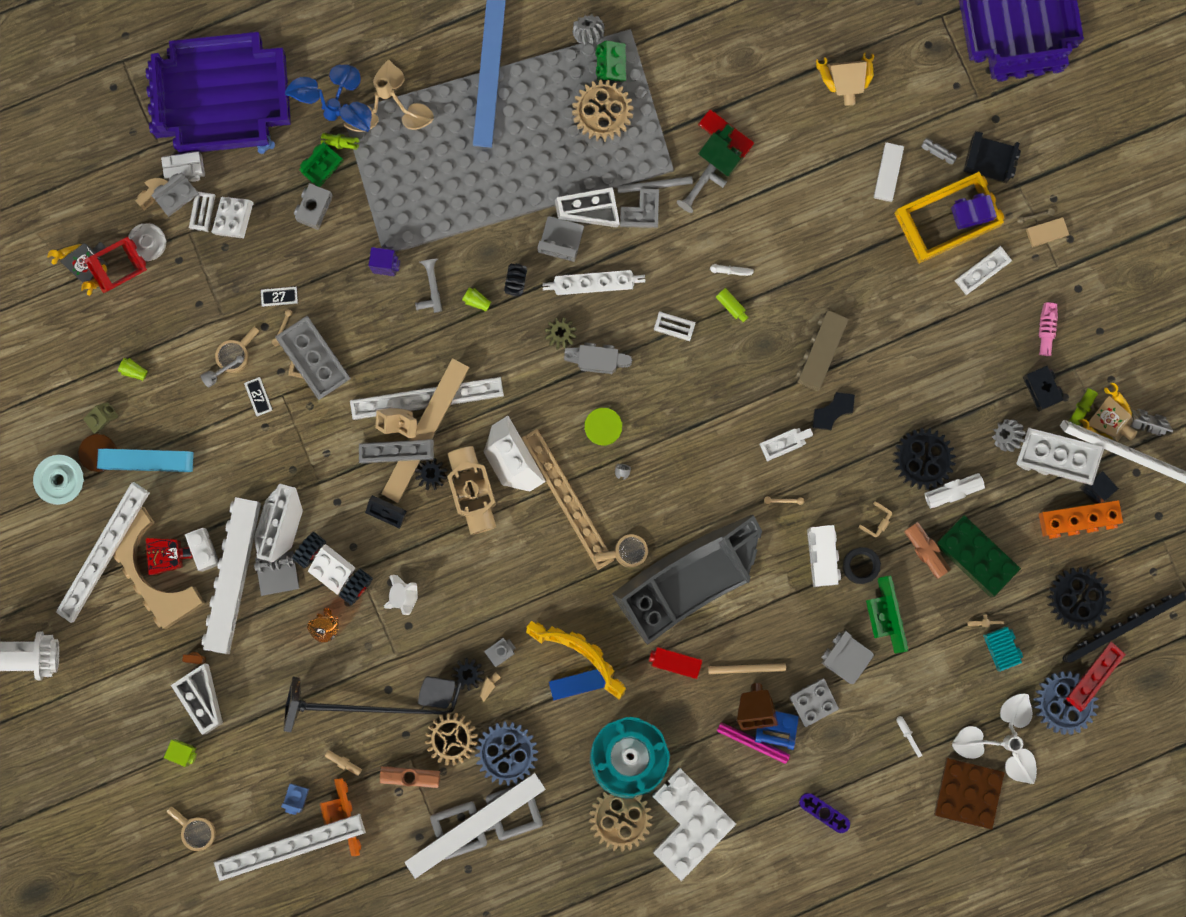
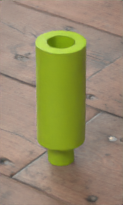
[716,288,749,323]

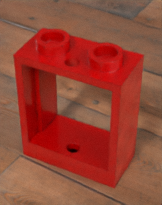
[84,236,147,293]
[649,647,702,679]

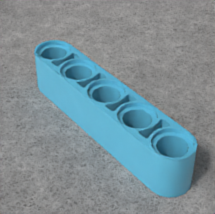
[97,449,194,472]

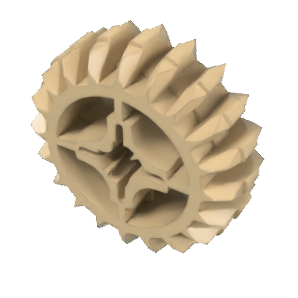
[425,713,478,765]

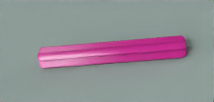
[717,723,790,764]

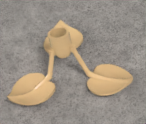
[344,60,434,132]

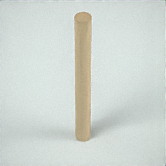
[708,663,786,674]

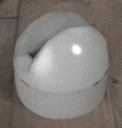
[615,464,631,480]

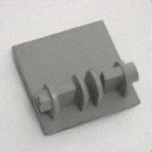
[1130,409,1173,436]
[254,551,299,596]
[789,678,839,728]

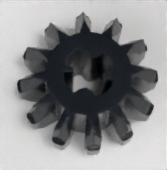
[504,263,527,296]
[415,458,447,490]
[451,658,485,691]

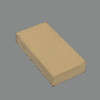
[1026,217,1069,247]

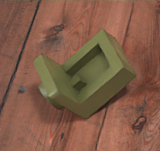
[83,402,118,434]

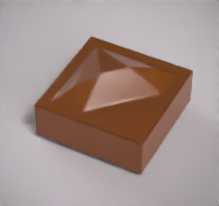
[182,652,206,664]

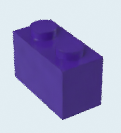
[368,247,400,276]

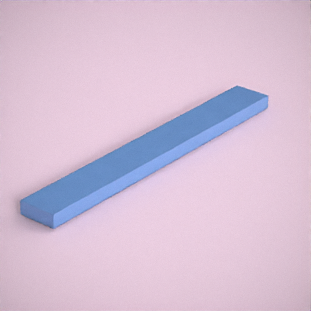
[473,0,506,148]

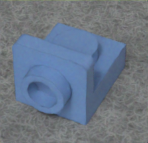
[281,783,309,815]

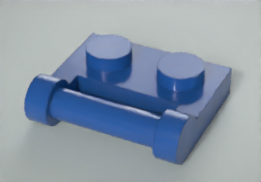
[755,711,799,750]

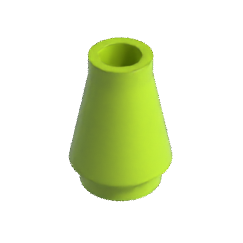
[462,287,491,311]
[118,358,148,381]

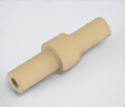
[325,750,362,776]

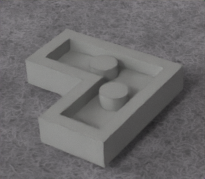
[620,189,659,228]

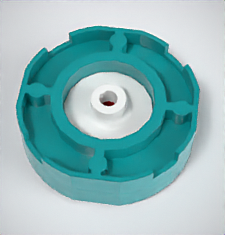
[590,717,670,798]

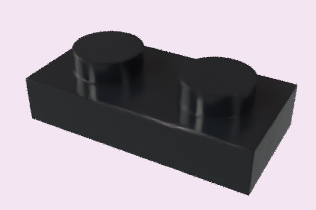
[365,495,407,529]

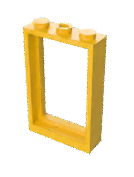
[894,172,1004,264]

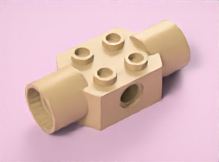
[447,446,497,535]

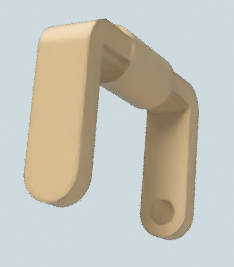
[859,501,892,538]

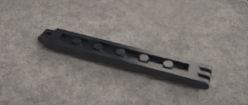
[1062,590,1186,662]

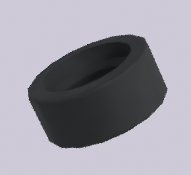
[843,547,881,584]

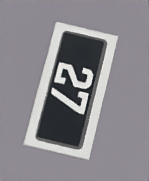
[261,287,298,307]
[244,377,272,417]

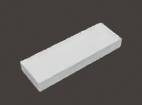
[873,143,904,202]
[955,246,1012,295]

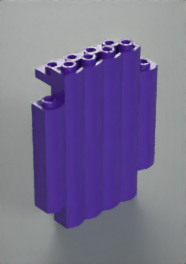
[959,0,1084,82]
[145,32,291,154]

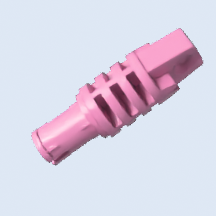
[1038,302,1058,356]

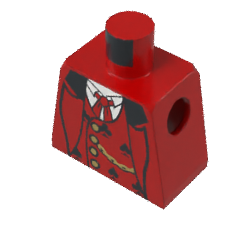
[146,538,193,576]

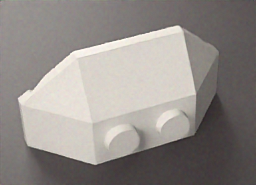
[484,416,546,491]
[254,484,303,562]

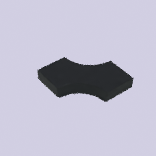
[812,392,855,431]

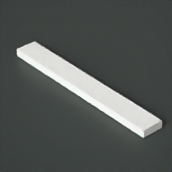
[350,377,504,420]
[1060,420,1186,483]
[56,482,150,623]
[404,773,546,879]
[214,814,366,881]

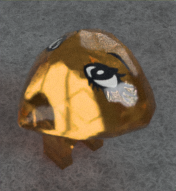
[307,608,339,643]

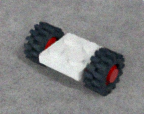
[292,532,373,605]

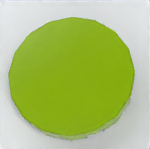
[584,408,622,446]

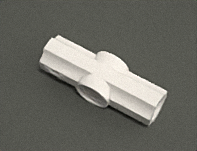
[924,473,985,509]

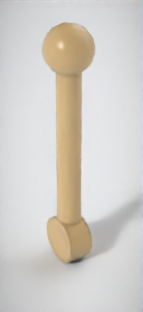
[272,309,292,347]
[764,497,804,505]

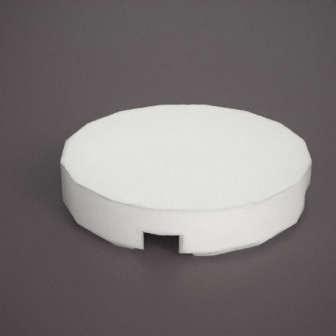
[128,223,167,261]

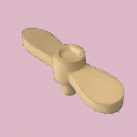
[967,615,1004,627]

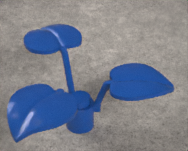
[285,65,372,132]

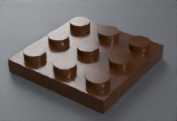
[934,758,1005,830]

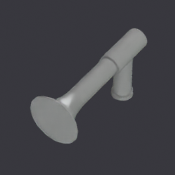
[677,164,727,213]
[415,259,442,313]

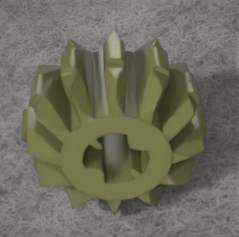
[545,317,577,350]

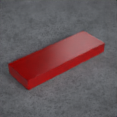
[698,109,755,158]

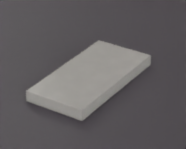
[275,316,351,400]

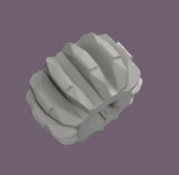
[573,14,605,45]
[992,419,1026,452]

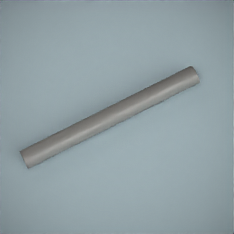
[617,176,693,194]

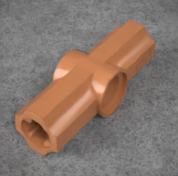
[904,522,951,579]
[380,766,440,788]

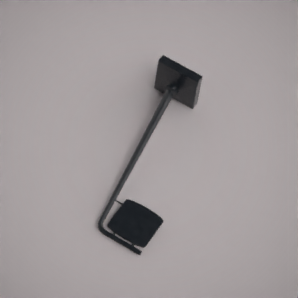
[284,676,462,732]

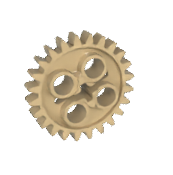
[572,80,633,142]
[589,792,653,852]

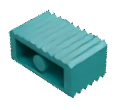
[983,627,1023,671]

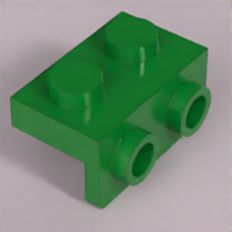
[595,40,626,82]
[299,142,344,187]

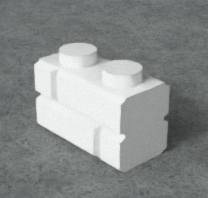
[161,151,205,182]
[185,528,219,572]

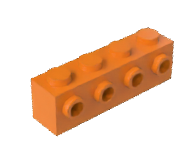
[1039,500,1123,539]

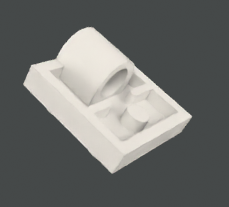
[212,197,254,238]

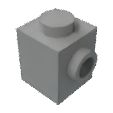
[484,638,516,667]

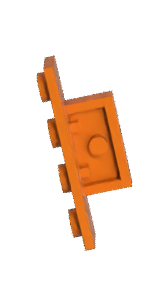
[320,778,361,856]

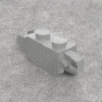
[564,343,632,374]

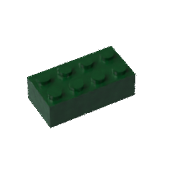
[935,515,1021,597]

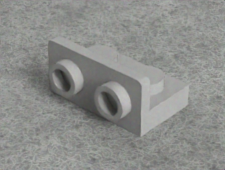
[151,172,199,217]

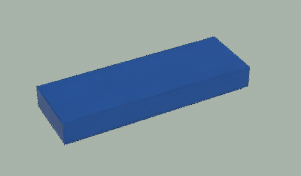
[549,669,606,701]

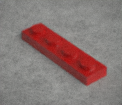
[1065,642,1126,712]

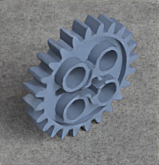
[1034,671,1099,735]
[475,721,538,786]

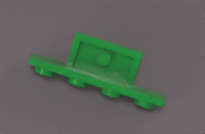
[866,575,908,654]

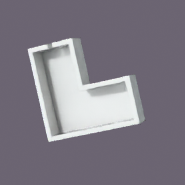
[652,767,736,881]

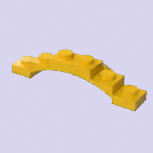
[526,621,626,700]

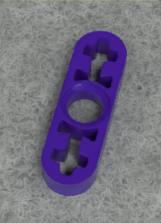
[799,793,850,833]

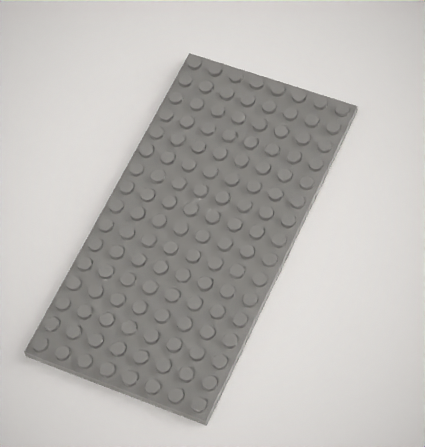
[347,29,674,252]

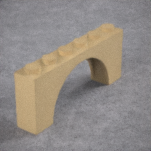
[101,507,206,629]

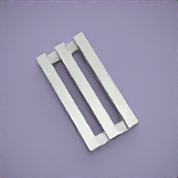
[189,191,215,232]
[654,311,696,341]

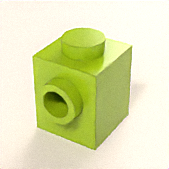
[164,739,197,767]

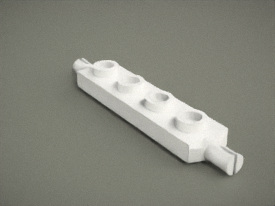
[543,270,645,295]

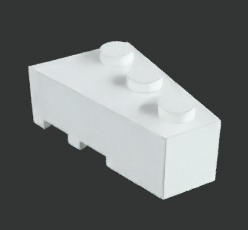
[555,187,620,227]
[807,525,841,587]
[171,664,223,735]

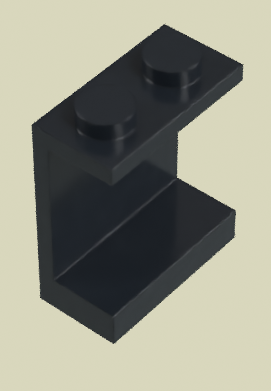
[963,131,1021,183]

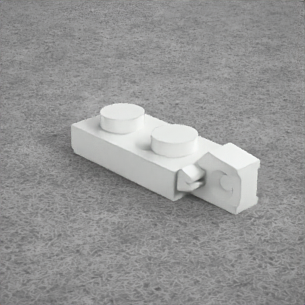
[759,428,813,462]

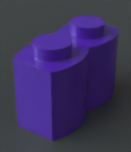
[951,193,997,229]

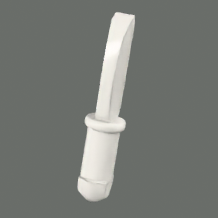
[710,264,754,276]
[896,716,922,757]

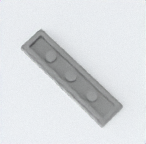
[359,439,434,464]

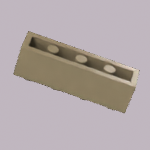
[796,310,849,391]

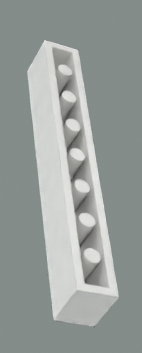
[202,497,261,654]

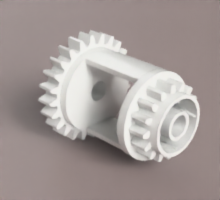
[0,632,59,680]

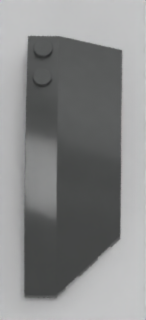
[612,515,762,645]

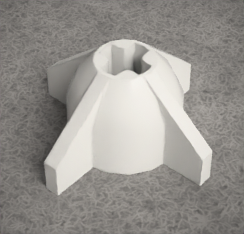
[384,575,418,615]

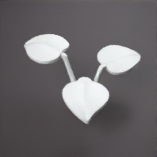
[952,694,1037,784]

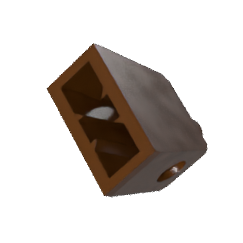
[737,683,778,730]

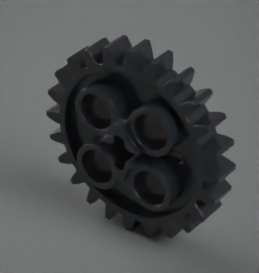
[893,428,956,490]
[1047,567,1112,630]

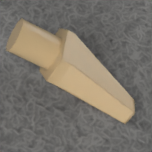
[480,672,501,702]

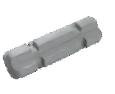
[921,138,957,164]

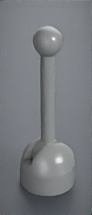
[200,356,244,388]

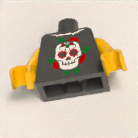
[47,242,108,296]

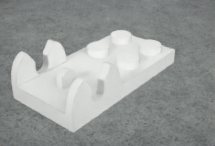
[1017,428,1104,485]

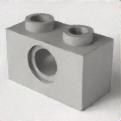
[294,183,333,230]

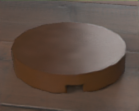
[78,434,117,472]

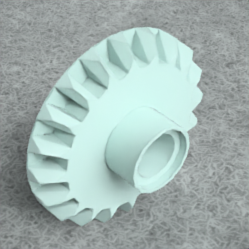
[33,455,84,505]

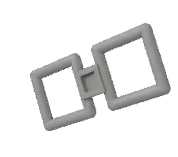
[430,786,543,860]

